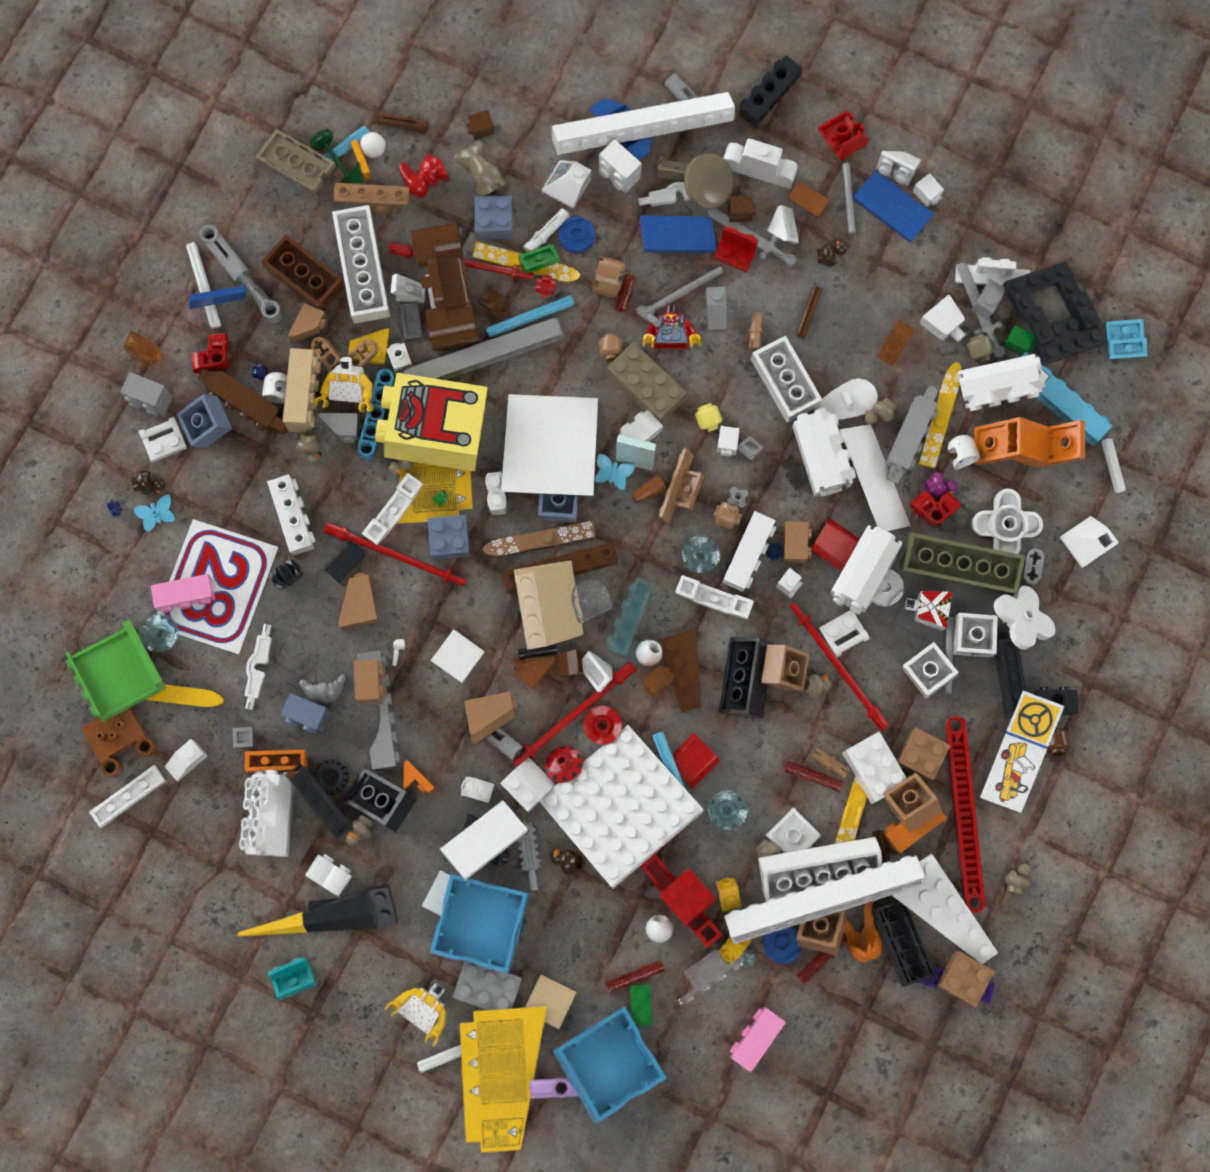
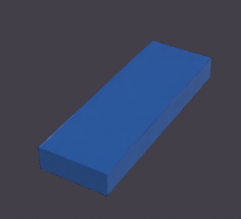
[188,286,246,309]

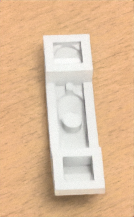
[362,473,423,545]
[675,575,754,619]

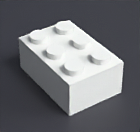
[842,732,907,804]

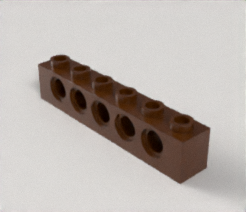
[501,542,618,594]

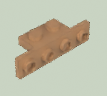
[334,183,409,214]
[659,448,704,524]

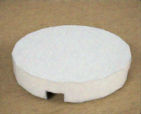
[872,569,904,607]

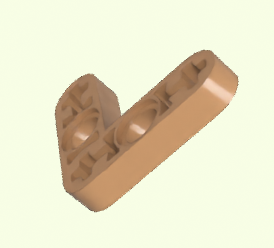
[311,337,379,372]

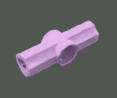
[530,1078,578,1099]

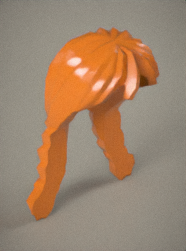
[844,900,882,962]

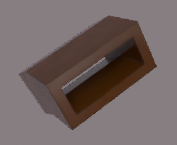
[557,650,584,678]

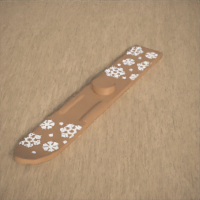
[483,520,596,556]

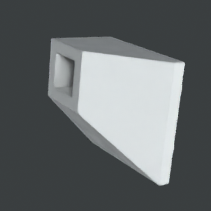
[876,151,921,185]
[1059,516,1119,568]

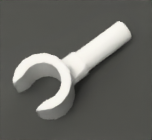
[392,639,405,666]

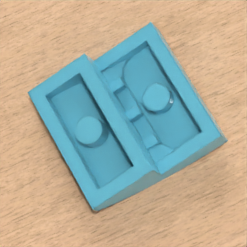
[1104,319,1147,359]

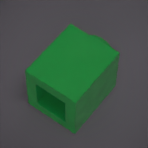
[1003,325,1034,356]

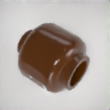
[1046,726,1070,757]

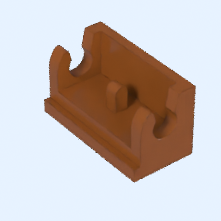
[787,180,830,218]

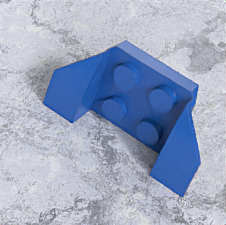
[589,99,652,160]

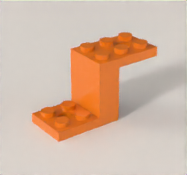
[974,417,1085,468]

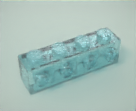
[606,577,654,659]

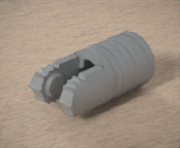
[664,73,697,101]
[486,728,523,760]

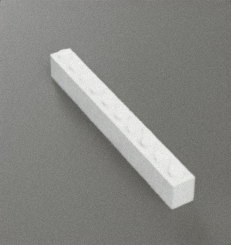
[552,92,735,155]
[725,856,926,944]

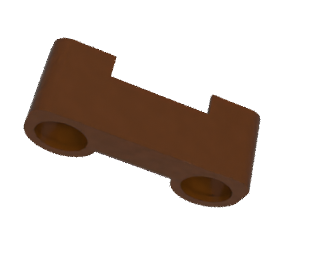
[411,222,480,352]

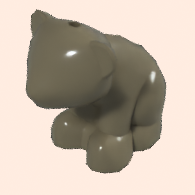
[454,141,506,196]

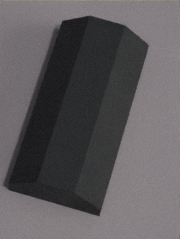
[871,901,935,988]

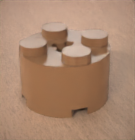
[591,256,625,298]

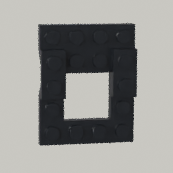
[1003,261,1106,366]

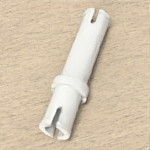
[523,208,570,252]

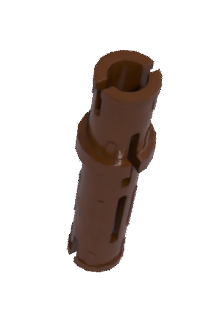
[373,112,429,132]

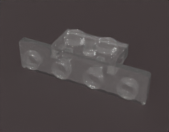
[677,949,746,1004]

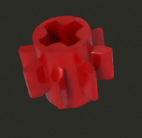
[535,274,556,299]

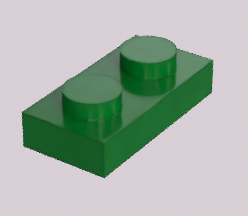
[518,244,560,274]
[630,984,652,1026]

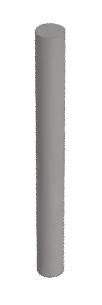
[842,163,856,235]
[944,617,954,694]

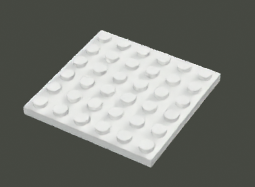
[539,725,704,889]

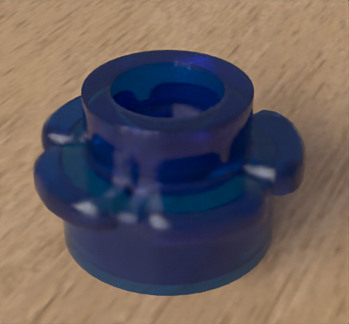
[251,364,269,381]
[106,499,123,518]
[765,542,784,560]

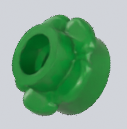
[431,489,449,506]

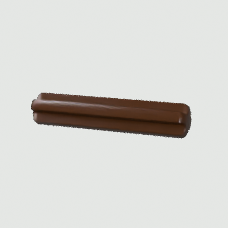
[796,286,822,339]

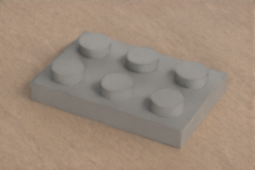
[452,961,522,1010]

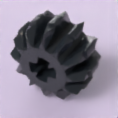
[269,560,303,590]

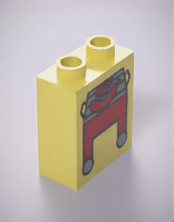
[375,373,488,471]

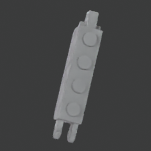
[886,386,938,483]

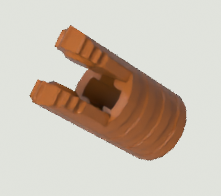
[632,475,666,502]

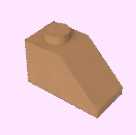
[288,303,328,343]

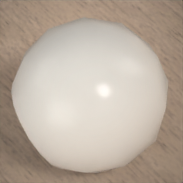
[360,132,385,158]
[636,640,662,667]
[646,915,673,943]

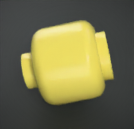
[695,403,722,432]

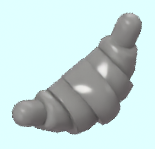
[299,674,347,705]

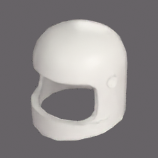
[262,372,287,404]
[948,435,980,470]

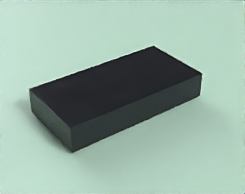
[325,543,366,583]

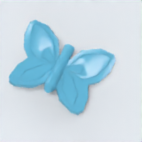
[594,454,635,490]
[134,494,175,532]

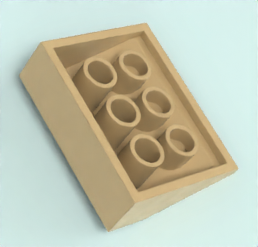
[514,560,584,650]

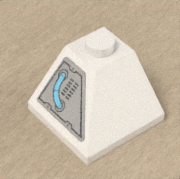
[542,160,592,208]

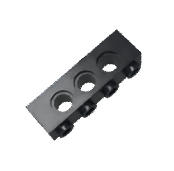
[739,55,803,128]

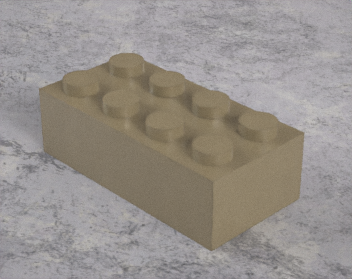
[606,342,687,423]

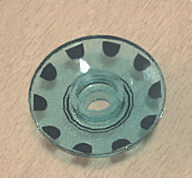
[682,536,720,574]
[139,614,178,652]
[708,790,747,830]

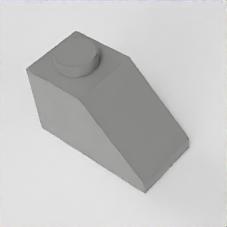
[971,279,1005,319]
[705,287,727,331]
[319,413,360,443]

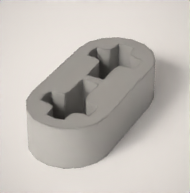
[1022,549,1044,585]

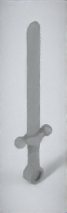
[708,208,796,267]
[957,263,1005,359]

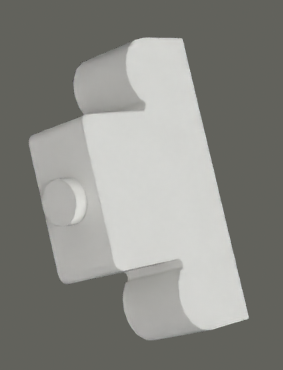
[723,138,798,189]

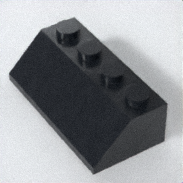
[719,637,774,719]

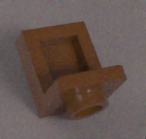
[477,287,510,319]

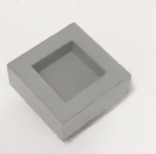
[737,436,764,460]
[233,727,254,748]

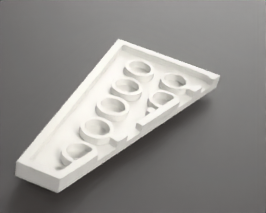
[892,854,998,964]

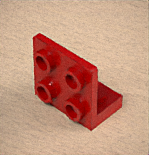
[713,226,759,273]

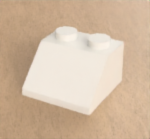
[500,758,556,813]

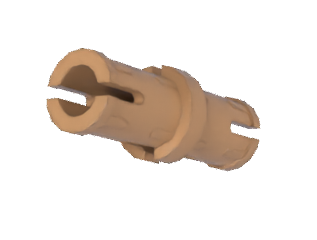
[748,312,763,352]
[811,747,850,779]

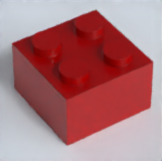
[659,868,716,927]

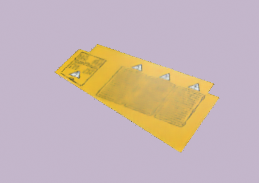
[397,462,473,524]
[460,1006,547,1153]

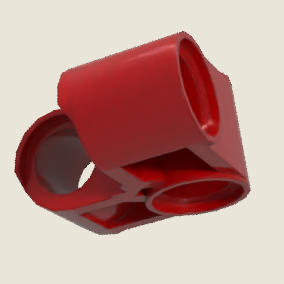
[191,333,229,374]
[909,491,962,528]

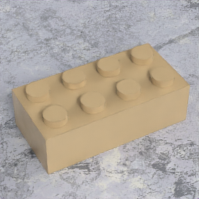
[283,348,321,433]

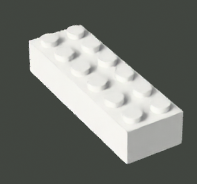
[332,205,391,324]
[758,837,882,902]

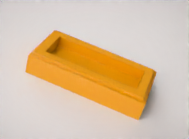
[351,140,372,181]

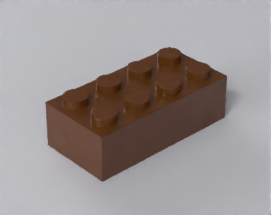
[261,234,345,311]

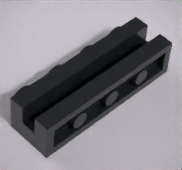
[995,638,1026,719]
[285,763,352,839]

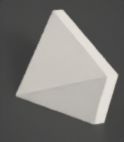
[767,205,799,244]
[582,651,613,692]

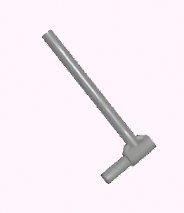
[636,266,723,327]

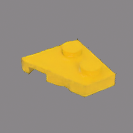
[348,328,390,365]

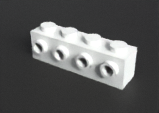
[267,474,316,556]
[722,511,777,592]

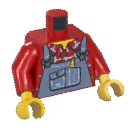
[642,305,701,349]

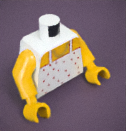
[315,357,373,412]
[385,983,446,1047]

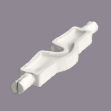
[638,182,690,207]
[245,624,272,710]

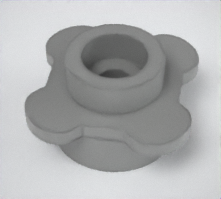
[727,487,748,508]

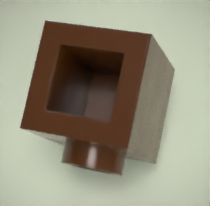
[466,110,495,140]
[728,195,756,222]

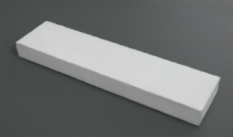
[89,765,166,828]

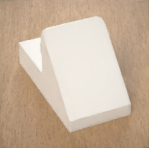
[391,274,425,303]

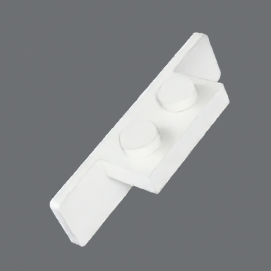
[955,257,1030,286]

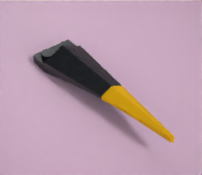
[237,884,398,937]

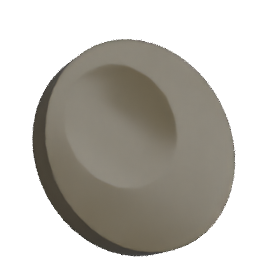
[684,153,733,208]

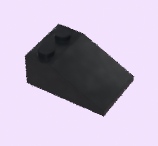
[343,768,417,833]

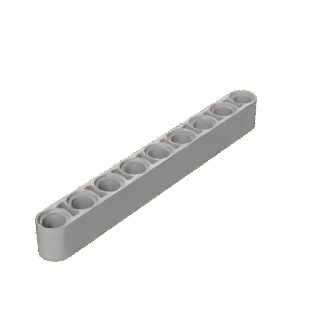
[401,318,564,380]

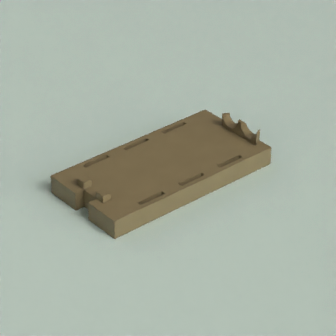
[255,129,336,194]

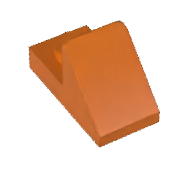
[403,760,436,794]

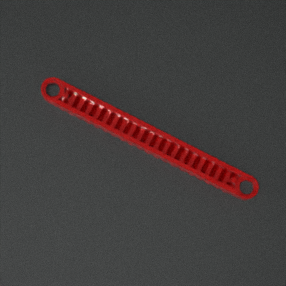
[945,716,986,913]

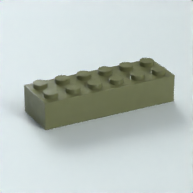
[900,531,1026,594]

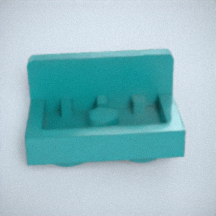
[268,957,317,1001]

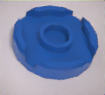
[558,217,595,254]
[763,926,802,964]

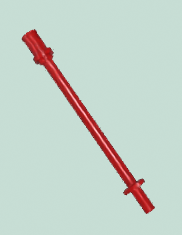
[388,242,534,281]
[324,522,467,587]
[789,602,890,732]
[512,661,637,767]

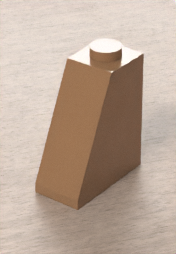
[338,573,379,630]
[464,691,518,744]

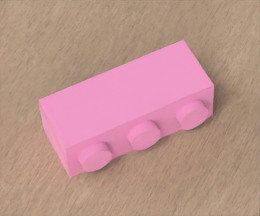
[151,574,216,613]
[730,1007,786,1072]

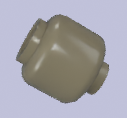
[967,333,995,363]

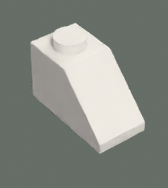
[165,739,208,782]

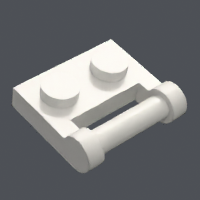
[139,417,187,463]
[818,610,870,657]

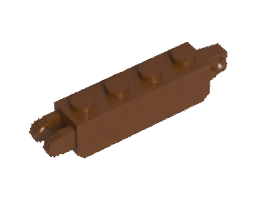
[198,369,288,435]

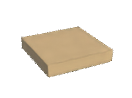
[525,975,576,1029]

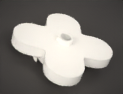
[971,489,1043,554]
[994,586,1055,650]

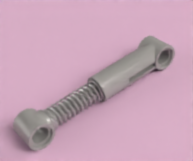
[200,225,283,324]

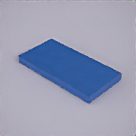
[853,170,934,243]
[640,215,716,253]

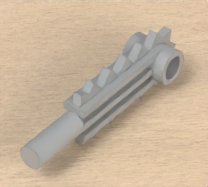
[516,821,541,891]

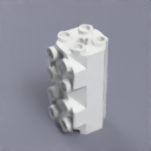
[958,354,1045,411]
[792,408,856,497]
[831,525,902,615]
[239,770,294,857]

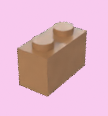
[783,521,812,563]

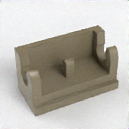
[657,156,689,182]

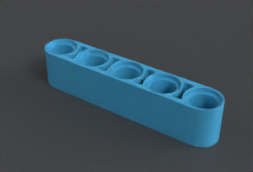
[358,369,395,461]

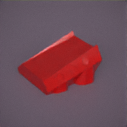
[818,110,869,160]
[811,518,860,571]
[672,733,721,789]

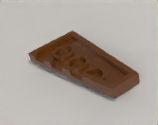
[659,628,701,713]

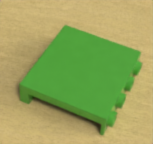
[66,620,166,722]

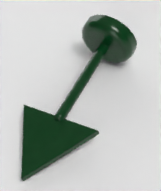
[309,129,363,184]

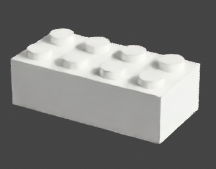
[751,336,822,423]

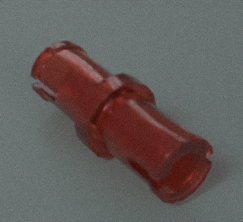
[615,274,636,313]

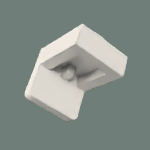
[461,777,494,803]

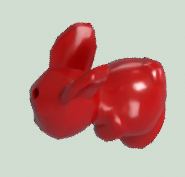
[399,154,450,198]

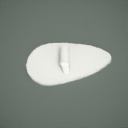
[814,379,878,420]

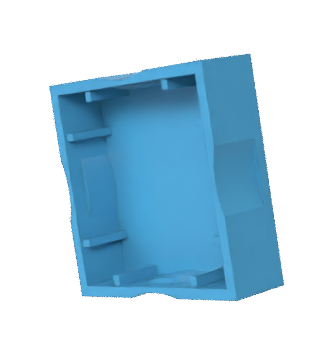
[430,874,530,973]
[553,1007,666,1123]

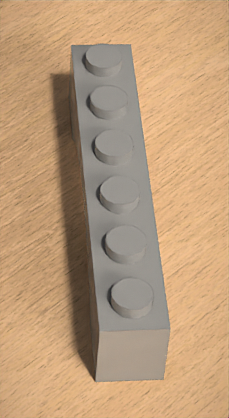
[357,650,400,771]

